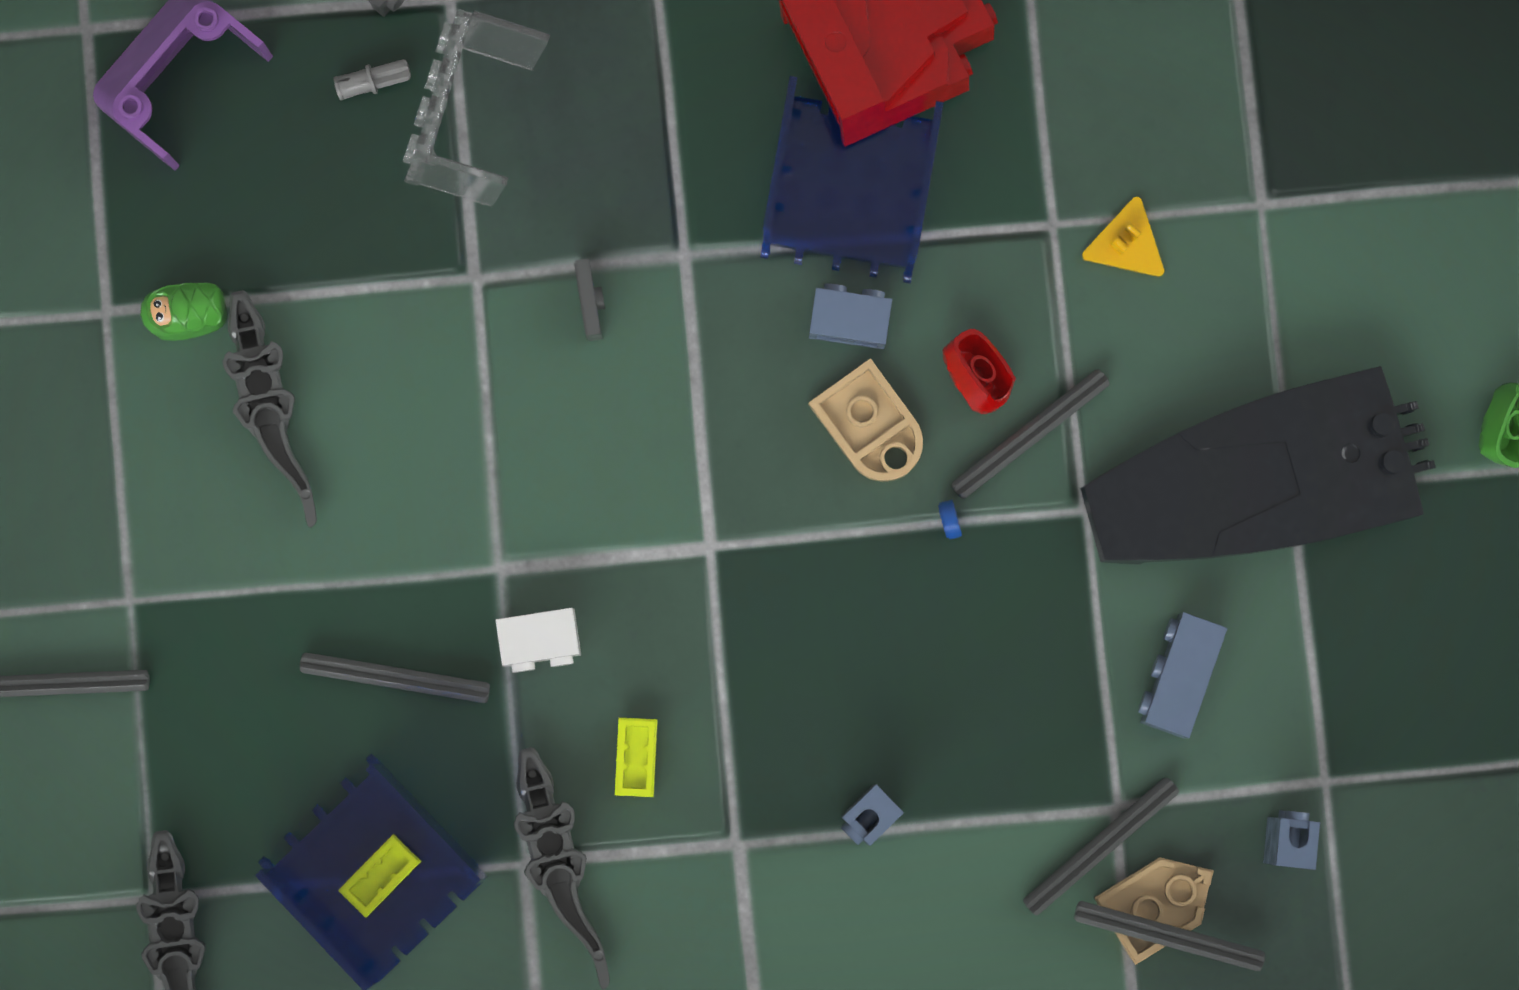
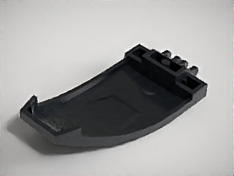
[1080,366,1436,564]

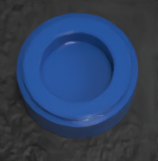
[938,499,962,540]

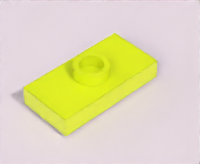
[615,718,658,797]
[338,834,422,918]

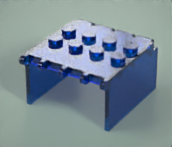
[760,76,944,284]
[255,753,488,990]

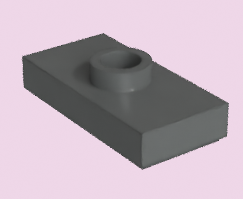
[574,258,605,341]

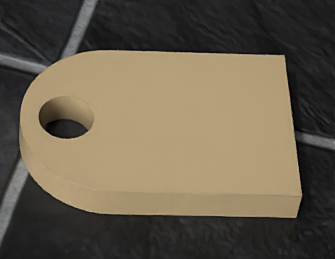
[808,358,923,482]

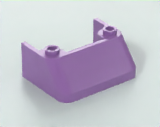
[93,0,273,171]

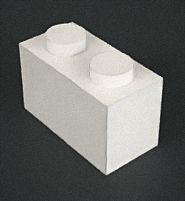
[495,608,581,673]

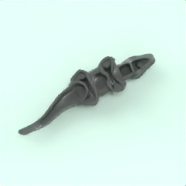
[222,290,317,528]
[514,747,610,989]
[136,830,206,990]

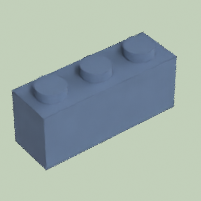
[1138,612,1228,739]

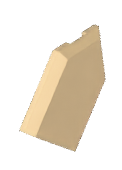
[1094,857,1214,965]

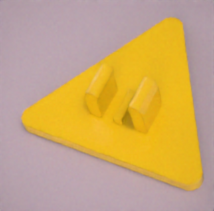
[1082,197,1164,277]

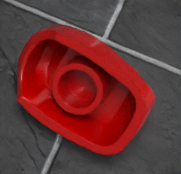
[942,329,1016,414]

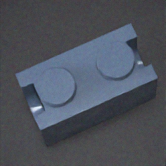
[809,284,892,349]
[840,784,904,846]
[1263,810,1320,870]

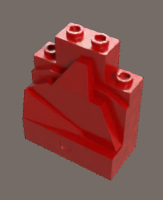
[779,0,998,147]

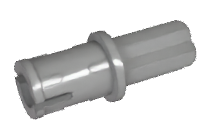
[333,59,411,101]

